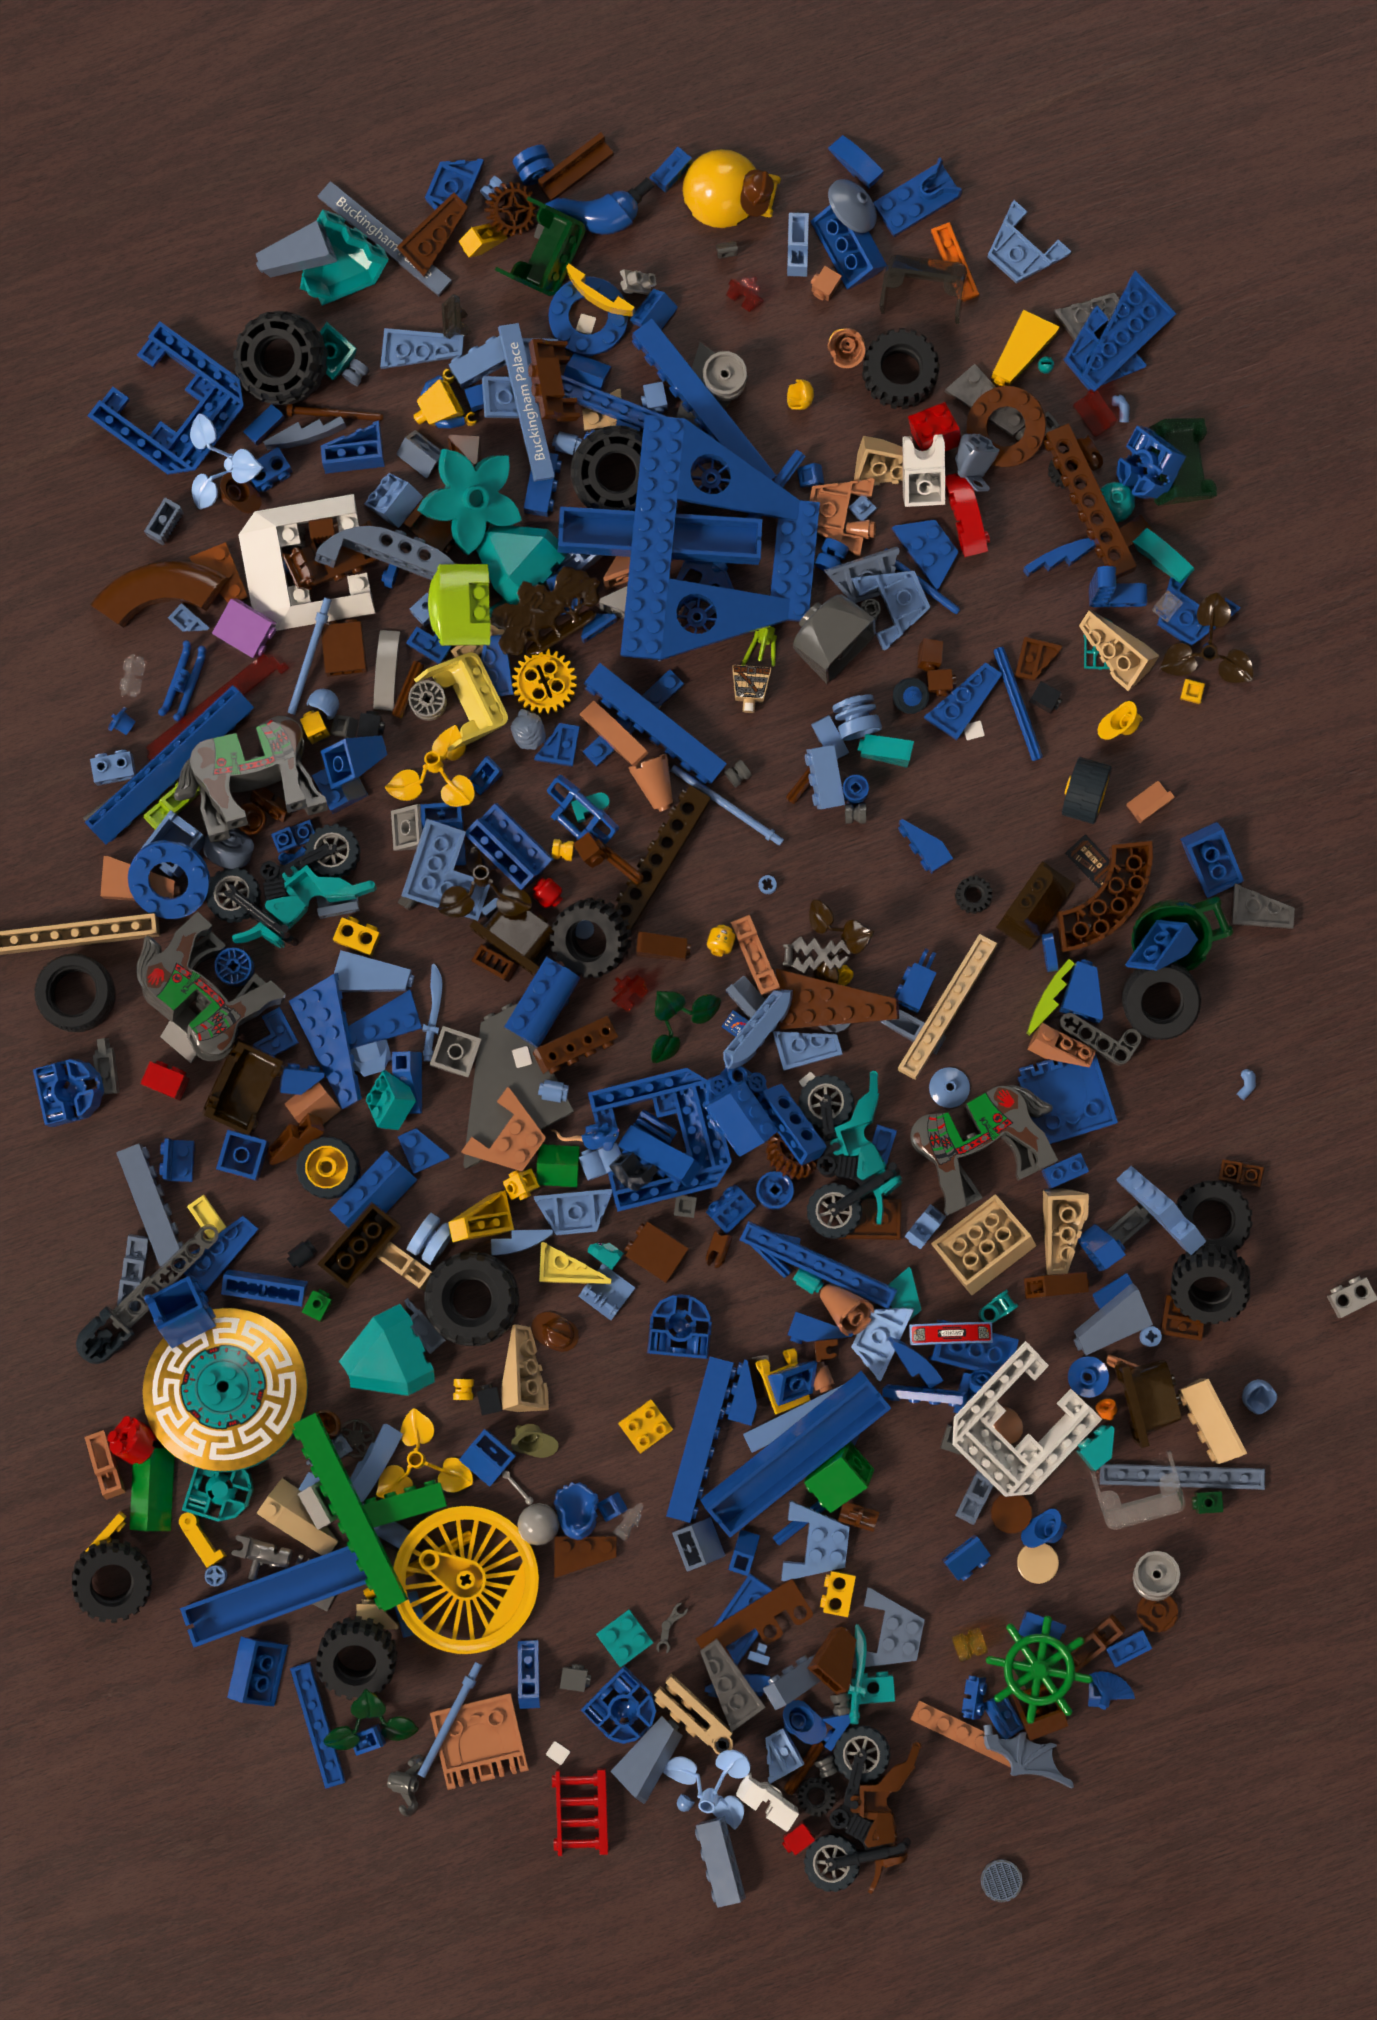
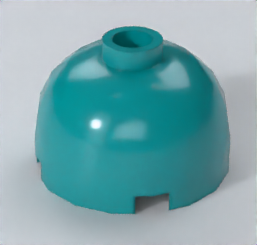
[1100,482,1135,523]

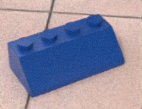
[810,205,887,290]
[330,1151,417,1228]

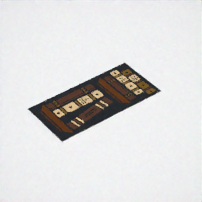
[1065,834,1109,889]

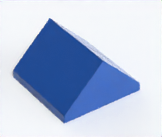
[563,353,612,391]
[768,1361,817,1406]

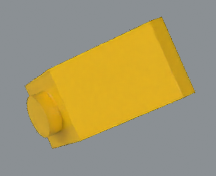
[459,223,508,258]
[300,710,330,744]

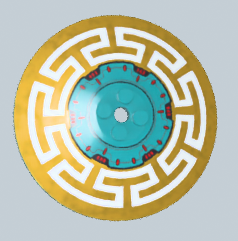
[143,1308,308,1472]

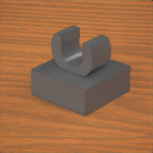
[674,1196,697,1218]

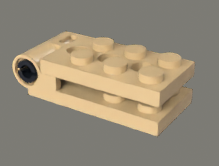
[654,1673,733,1755]

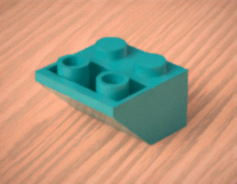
[366,1070,416,1130]
[1076,1425,1115,1471]

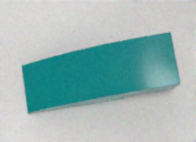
[1133,528,1195,584]

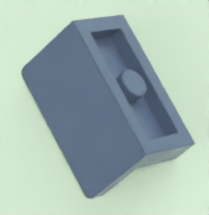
[397,430,441,478]
[316,896,360,919]
[726,976,765,1019]

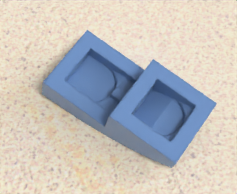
[811,715,849,759]

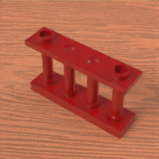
[552,1768,609,1856]

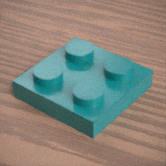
[596,1609,654,1668]

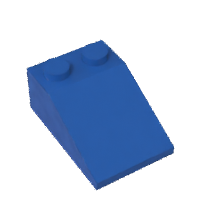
[1180,822,1244,898]
[1125,920,1198,971]

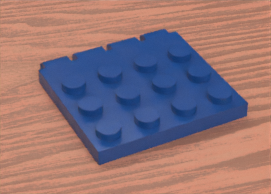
[1017,1053,1118,1144]

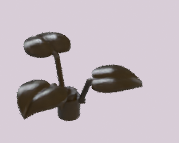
[1160,592,1253,683]
[438,844,532,918]
[809,899,874,984]

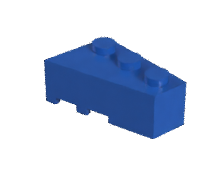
[1078,1224,1126,1271]

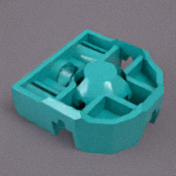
[182,1467,254,1522]

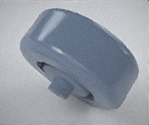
[203,828,254,869]

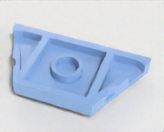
[851,1308,914,1381]

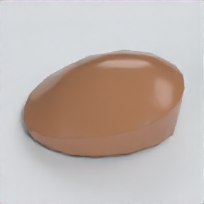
[992,1407,1023,1444]

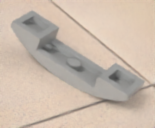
[373,630,400,711]

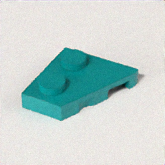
[888,1267,921,1321]

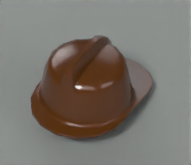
[740,169,774,217]
[220,472,262,514]
[531,1312,579,1352]

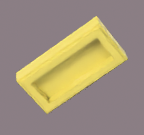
[187,1195,227,1239]

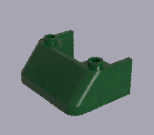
[495,196,585,296]

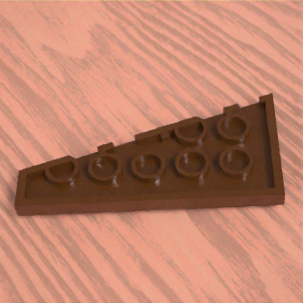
[776,969,900,1029]

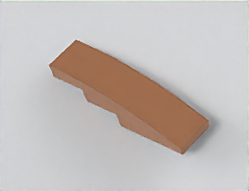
[579,701,648,767]

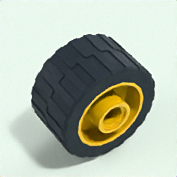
[1062,757,1112,824]
[296,1136,360,1199]

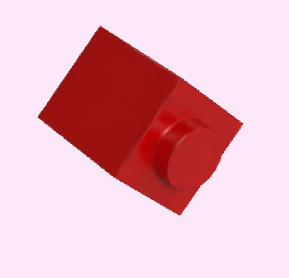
[782,1821,815,1855]

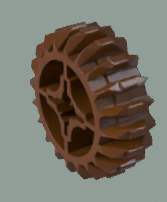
[485,181,538,237]
[765,1132,819,1180]

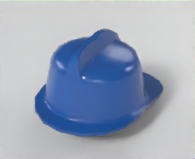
[1021,1509,1067,1548]
[783,1700,827,1744]

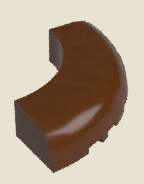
[90,561,229,628]
[1056,841,1153,952]

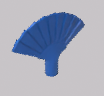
[1089,1671,1135,1710]

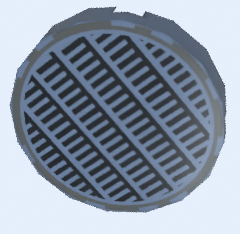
[980,1859,1022,1902]

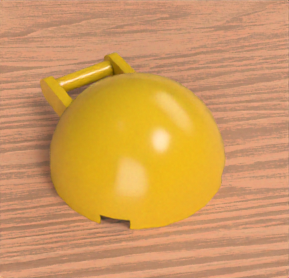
[683,149,781,228]

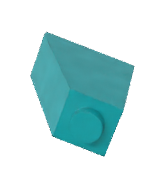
[858,734,914,767]

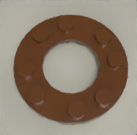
[966,386,1047,467]

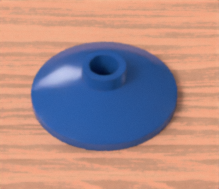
[1068,1356,1109,1398]

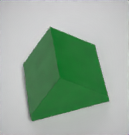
[537,1144,580,1187]

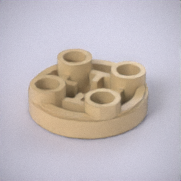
[1017,1543,1059,1584]

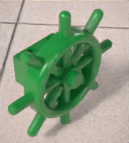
[986,1616,1093,1724]

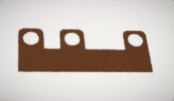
[695,1579,813,1662]

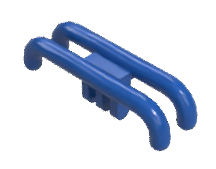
[158,640,206,721]

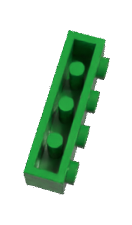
[363,1480,447,1528]

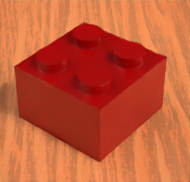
[908,402,961,451]

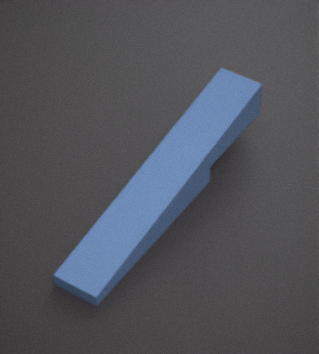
[743,1384,844,1453]

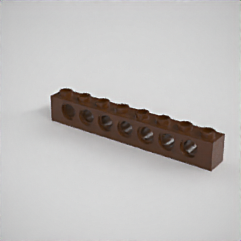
[1044,423,1137,579]

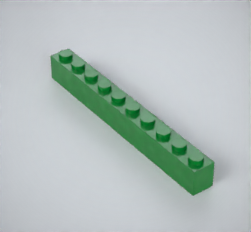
[292,1413,409,1612]

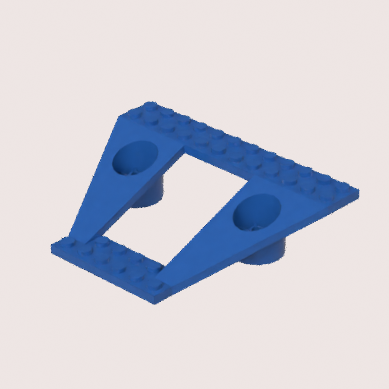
[621,415,820,660]

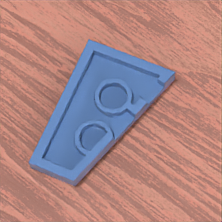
[773,1031,842,1071]

